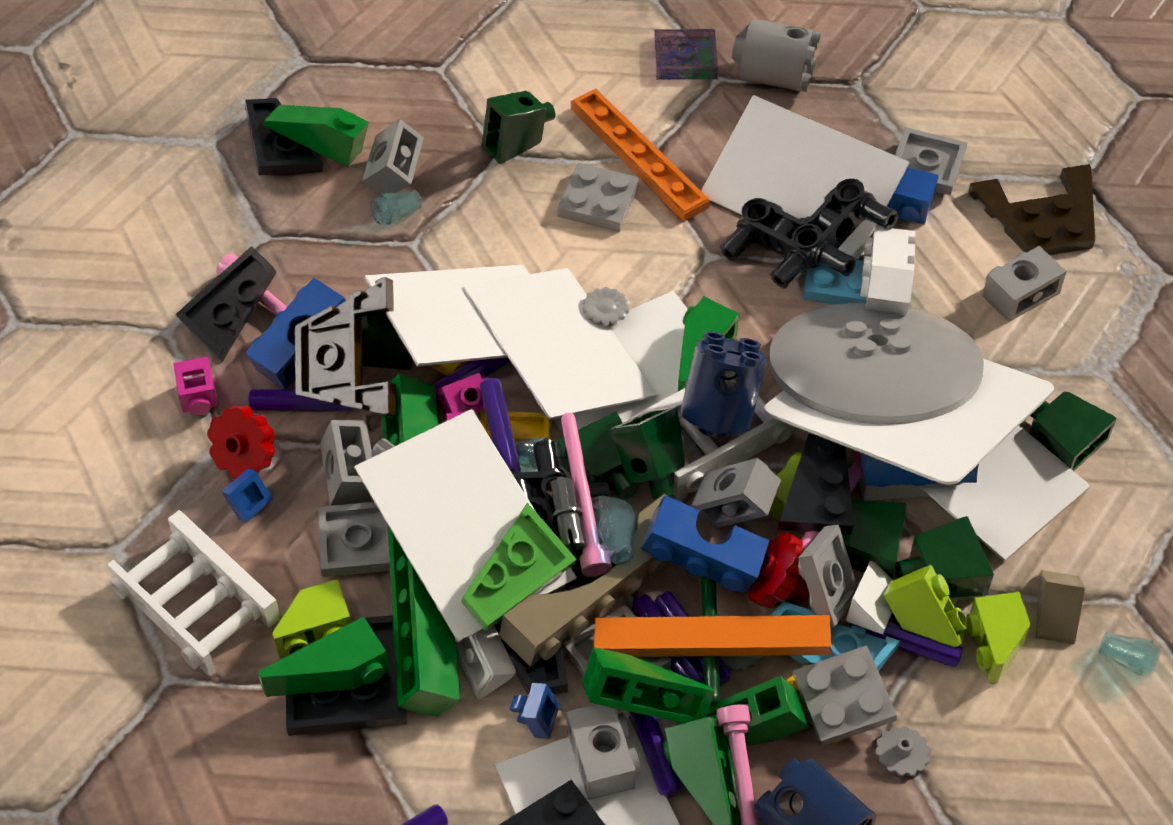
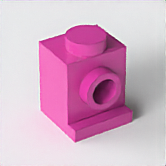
[173,356,218,415]
[436,373,486,419]

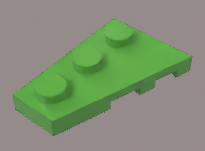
[461,502,577,631]

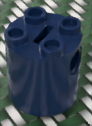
[680,331,768,438]
[753,758,877,825]

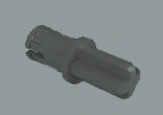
[551,477,585,552]

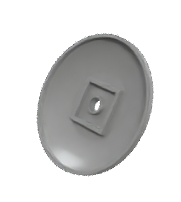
[769,302,984,424]

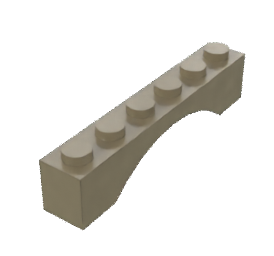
[499,494,697,667]

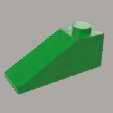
[263,105,369,167]
[678,296,739,391]
[258,616,389,697]
[581,647,715,723]
[676,676,809,749]
[664,717,741,825]

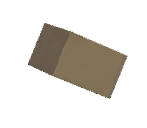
[1036,570,1085,644]

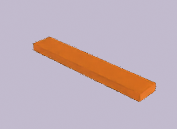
[570,88,710,222]
[594,615,831,657]

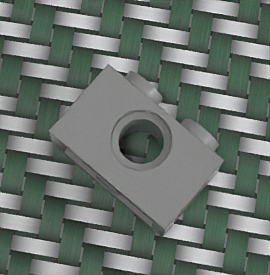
[362,119,424,200]
[982,246,1067,322]
[320,420,372,505]
[691,458,781,528]
[566,704,641,800]

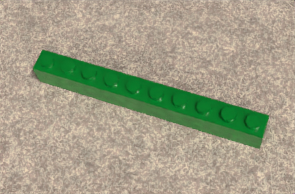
[381,373,461,717]

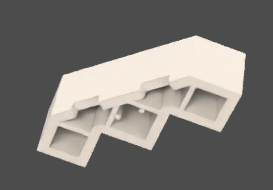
[860,226,915,315]

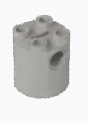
[732,18,821,92]

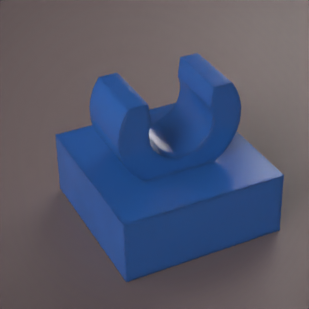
[221,469,273,522]
[510,683,560,739]

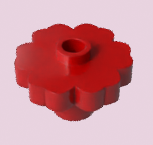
[207,405,275,479]
[748,532,810,608]

